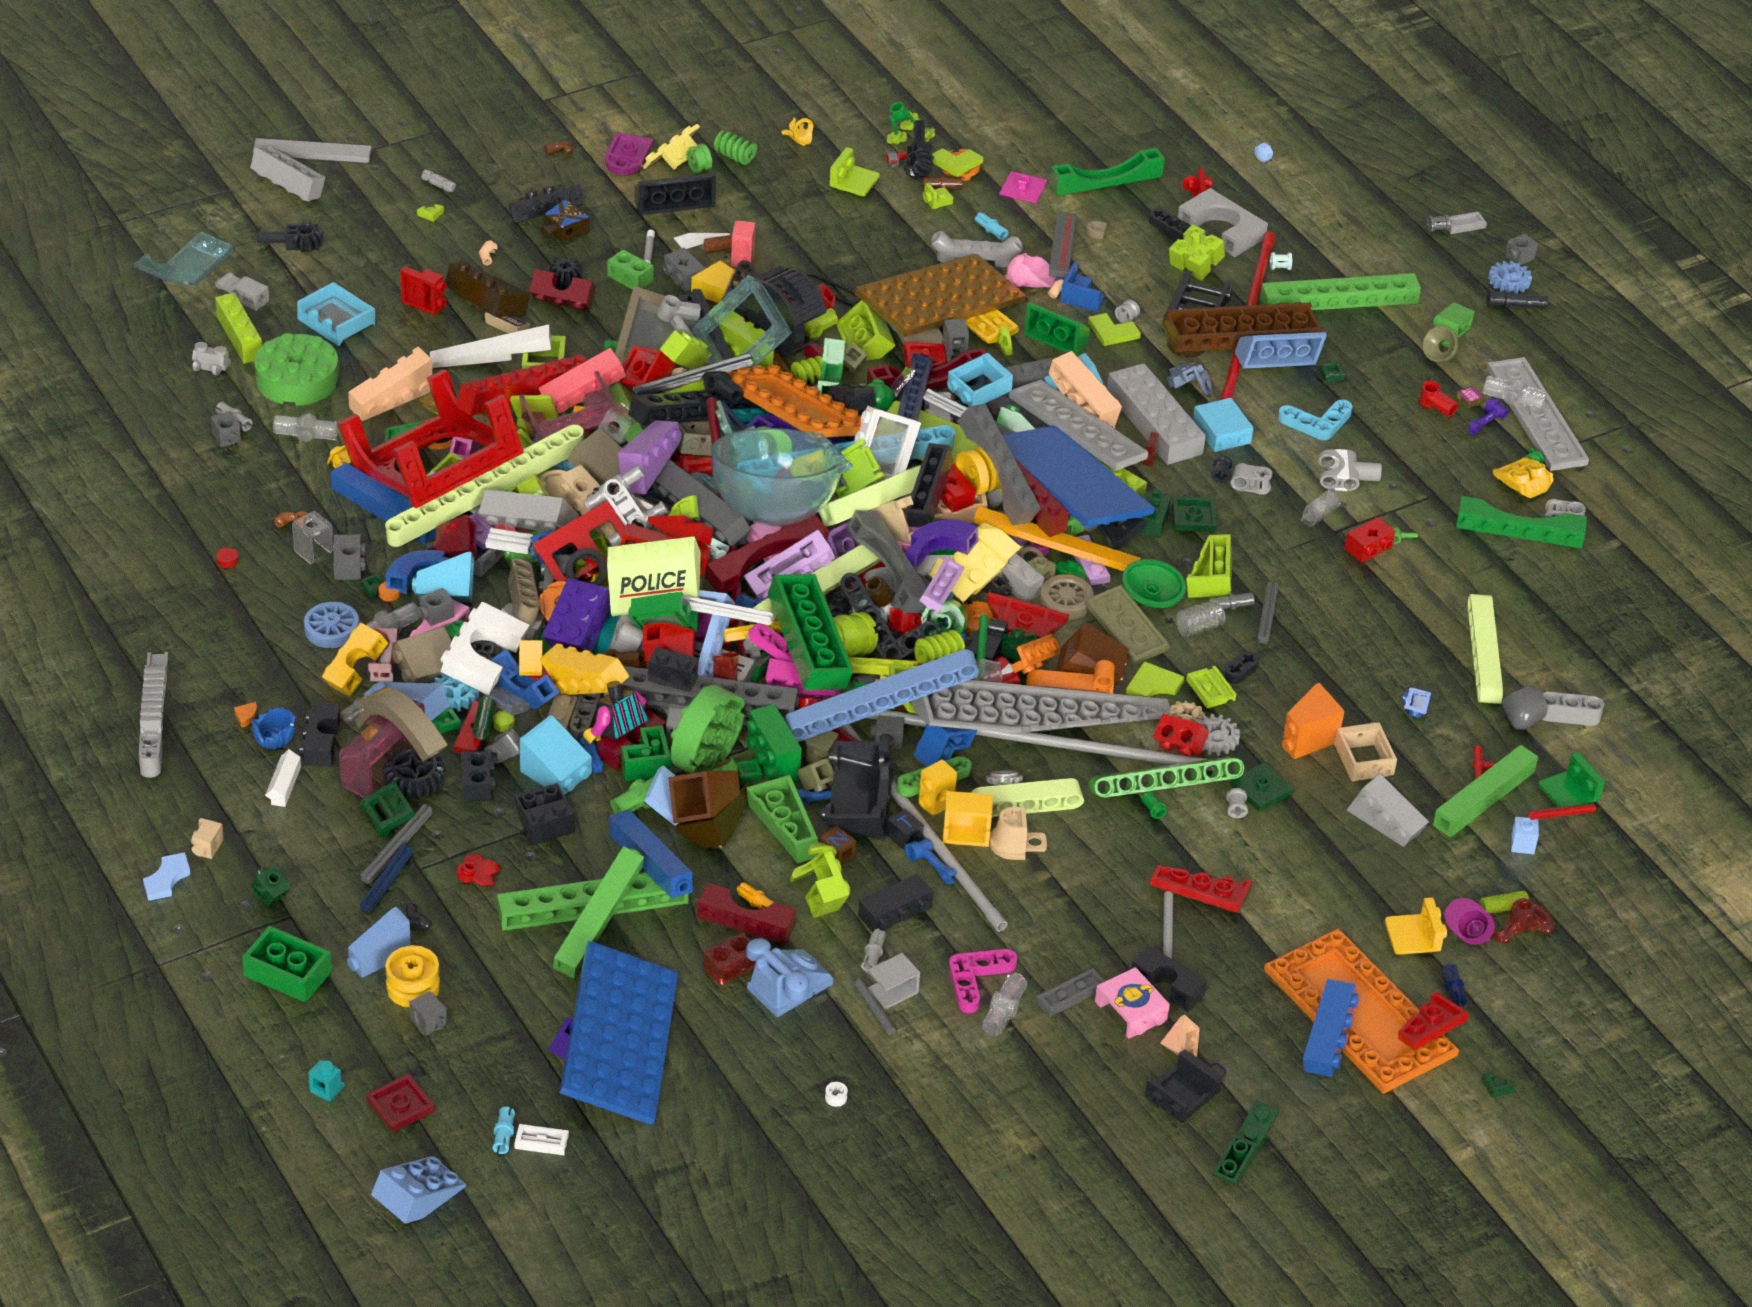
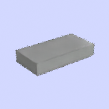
[1449,212,1487,234]

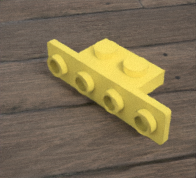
[643,124,700,170]

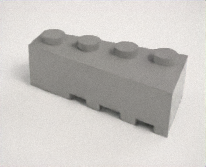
[479,489,579,533]

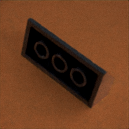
[634,173,716,215]

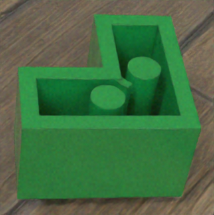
[621,725,671,782]

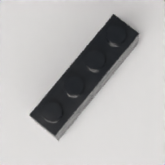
[906,443,953,528]

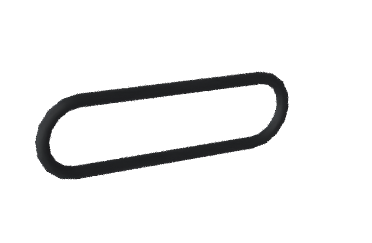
[806,273,861,305]

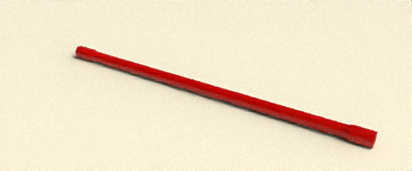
[1220,232,1276,400]

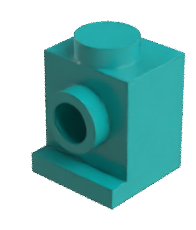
[308,1060,345,1102]

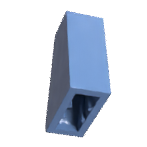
[347,907,411,978]

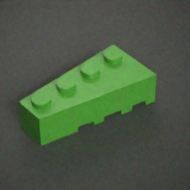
[746,775,819,863]

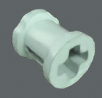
[1270,252,1292,270]

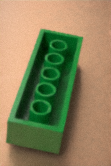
[767,574,854,690]

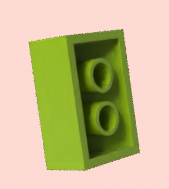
[836,300,896,361]

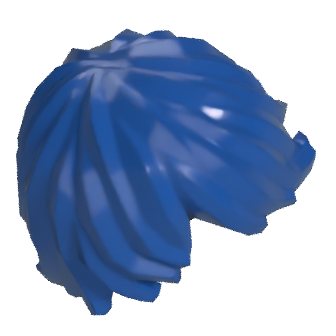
[251,707,296,750]

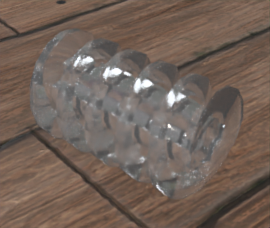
[1176,600,1226,638]

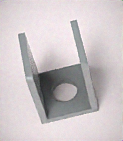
[868,953,920,1009]

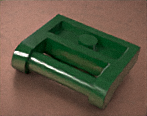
[360,781,415,837]

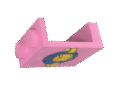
[1095,967,1170,1039]

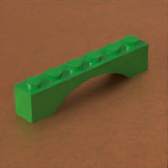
[1049,148,1165,196]
[1456,496,1587,548]

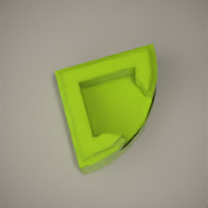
[417,204,444,222]
[998,327,1012,356]

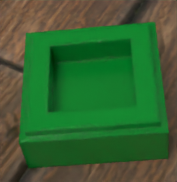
[736,759,763,784]

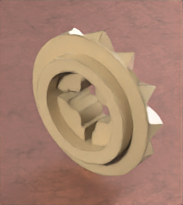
[1169,700,1205,722]

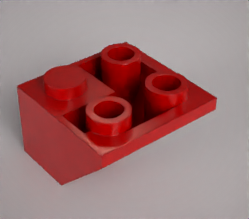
[642,622,695,666]

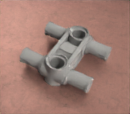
[583,464,669,546]

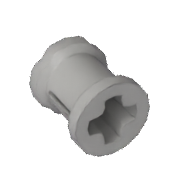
[1226,788,1248,819]

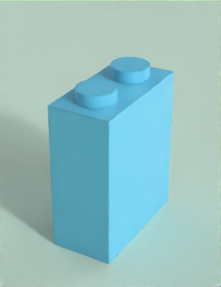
[1193,398,1253,452]

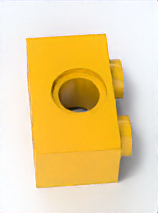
[919,759,957,816]

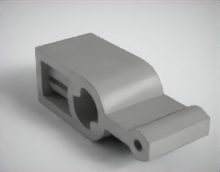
[215,272,269,311]

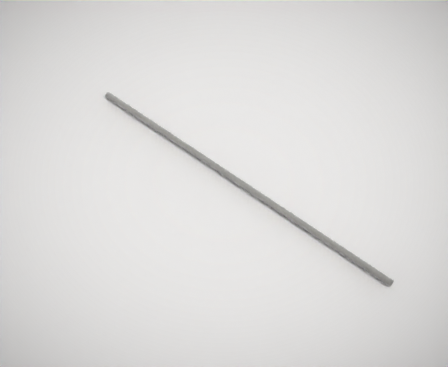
[796,696,1213,771]

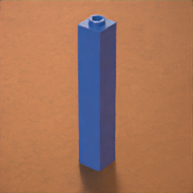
[331,462,436,545]
[609,810,693,898]

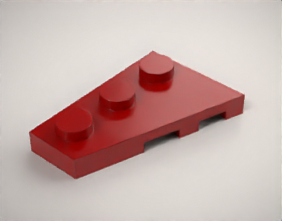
[1398,991,1468,1050]

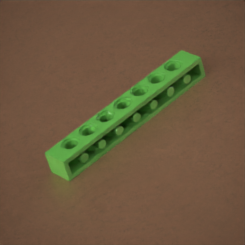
[1260,273,1421,310]
[497,872,689,931]

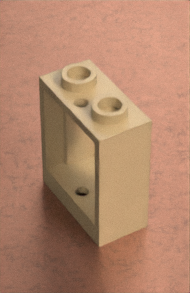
[1334,722,1397,781]

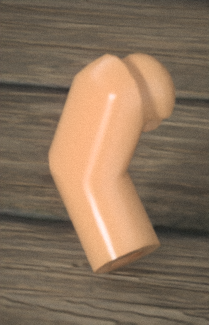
[479,240,498,266]

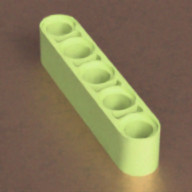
[971,778,1084,817]

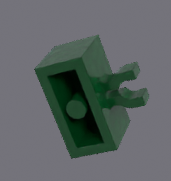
[1137,489,1171,538]

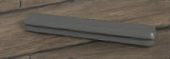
[1257,581,1278,644]

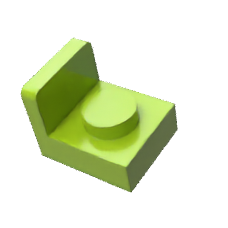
[923,183,954,209]

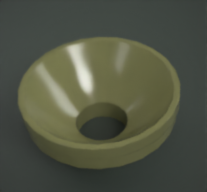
[1423,326,1459,363]

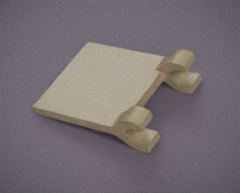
[868,496,916,542]

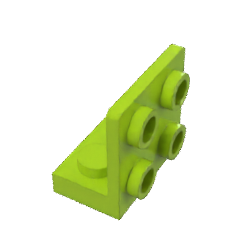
[830,147,880,196]
[510,394,560,440]

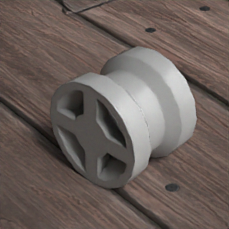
[1115,299,1140,323]

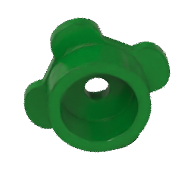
[1525,447,1544,464]

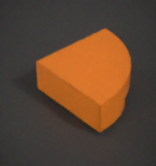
[234,702,257,728]

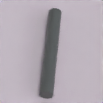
[854,979,896,1035]

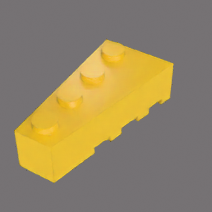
[539,643,629,695]

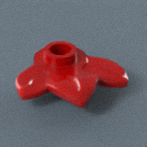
[456,854,501,886]

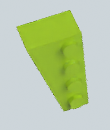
[713,309,774,368]

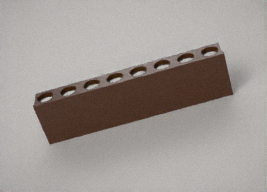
[1162,302,1325,352]

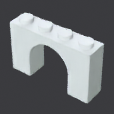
[441,602,530,695]

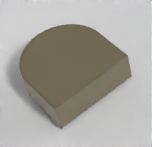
[1086,221,1108,240]

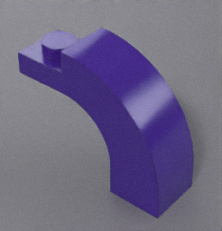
[906,520,978,570]

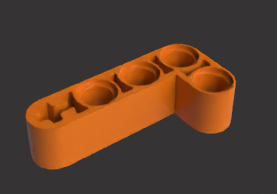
[1026,660,1115,694]

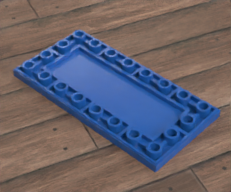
[1002,426,1155,528]

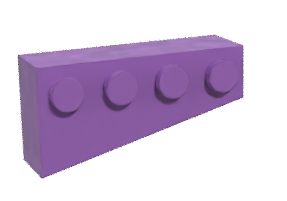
[618,420,681,494]

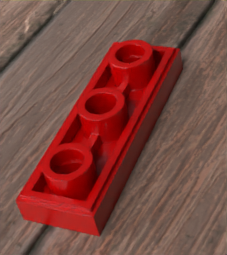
[454,701,496,753]

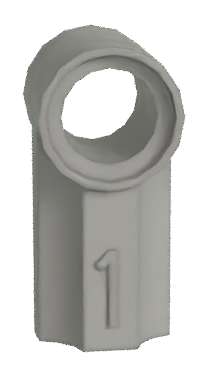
[657,295,701,322]

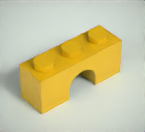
[322,622,388,697]

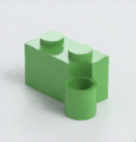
[1433,303,1475,348]

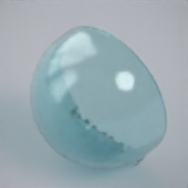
[711,428,853,527]

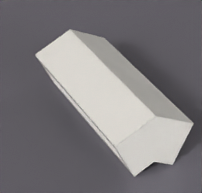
[265,749,301,807]

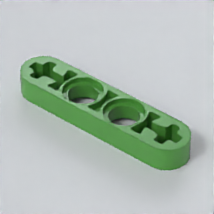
[896,756,972,797]

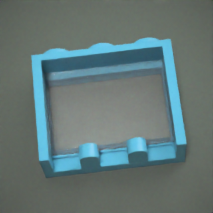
[297,282,375,346]

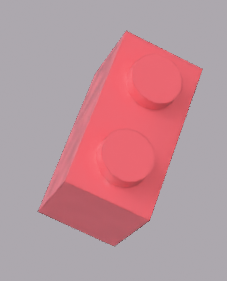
[731,221,755,267]

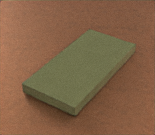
[1085,585,1170,665]

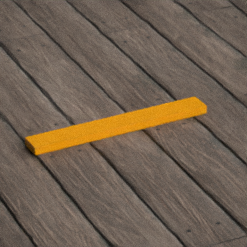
[973,506,1141,571]

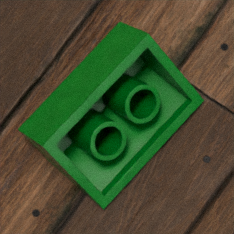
[1024,302,1090,356]

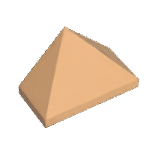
[1161,1014,1200,1057]

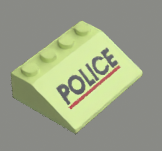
[607,537,701,616]

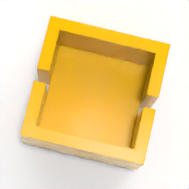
[943,791,993,847]

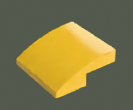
[964,310,1019,344]

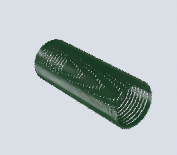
[472,696,496,739]

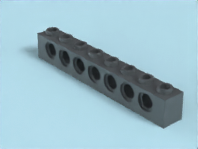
[620,666,798,719]

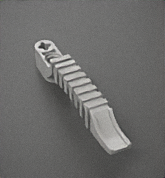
[139,652,168,778]

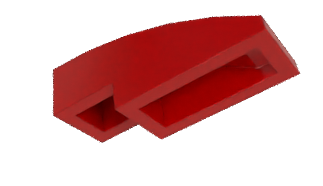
[647,515,713,546]

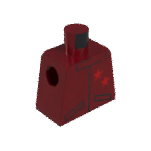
[426,515,477,561]

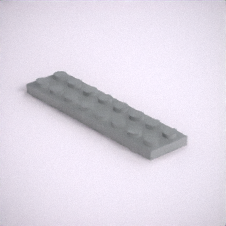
[1487,357,1589,471]
[1009,380,1148,471]

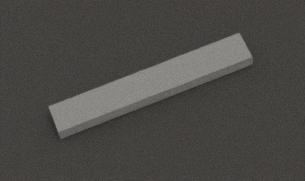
[253,138,372,163]

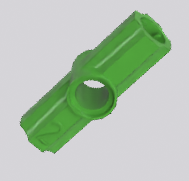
[611,769,671,814]

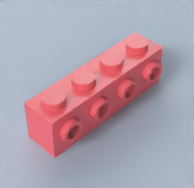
[538,348,626,414]

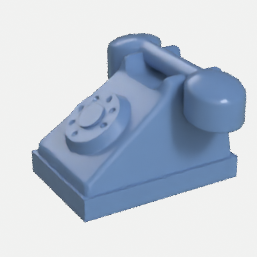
[746,938,833,1017]

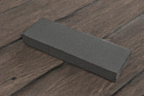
[1035,968,1105,1017]

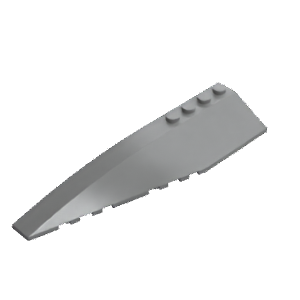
[912,680,1170,733]

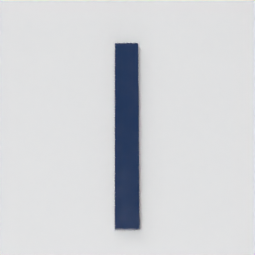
[895,353,933,428]

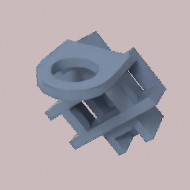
[1167,363,1213,396]

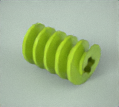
[791,355,823,385]
[914,630,965,664]

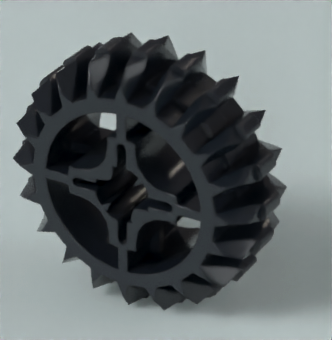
[383,746,445,800]

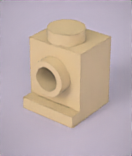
[191,818,223,859]

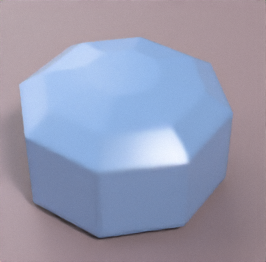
[1254,142,1273,163]

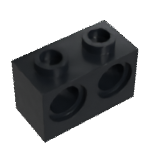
[829,383,875,410]
[461,751,495,801]

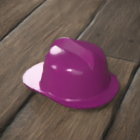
[1444,898,1495,945]

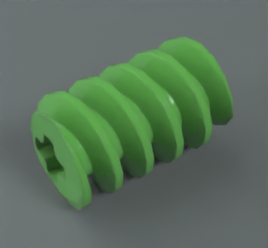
[714,130,757,165]

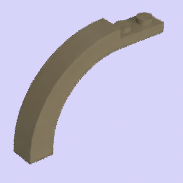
[355,687,447,761]

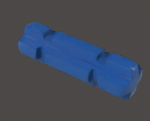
[580,737,603,774]

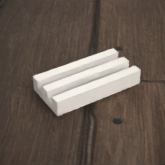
[486,528,533,554]
[515,1124,569,1155]

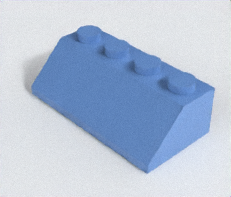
[1235,332,1327,369]

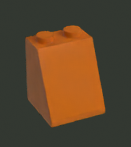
[1282,683,1344,759]

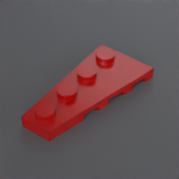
[1150,865,1253,913]

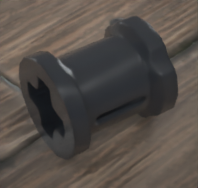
[1212,455,1232,483]

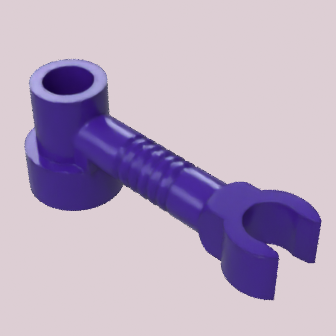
[1467,397,1509,436]

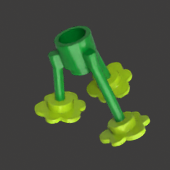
[887,102,935,145]

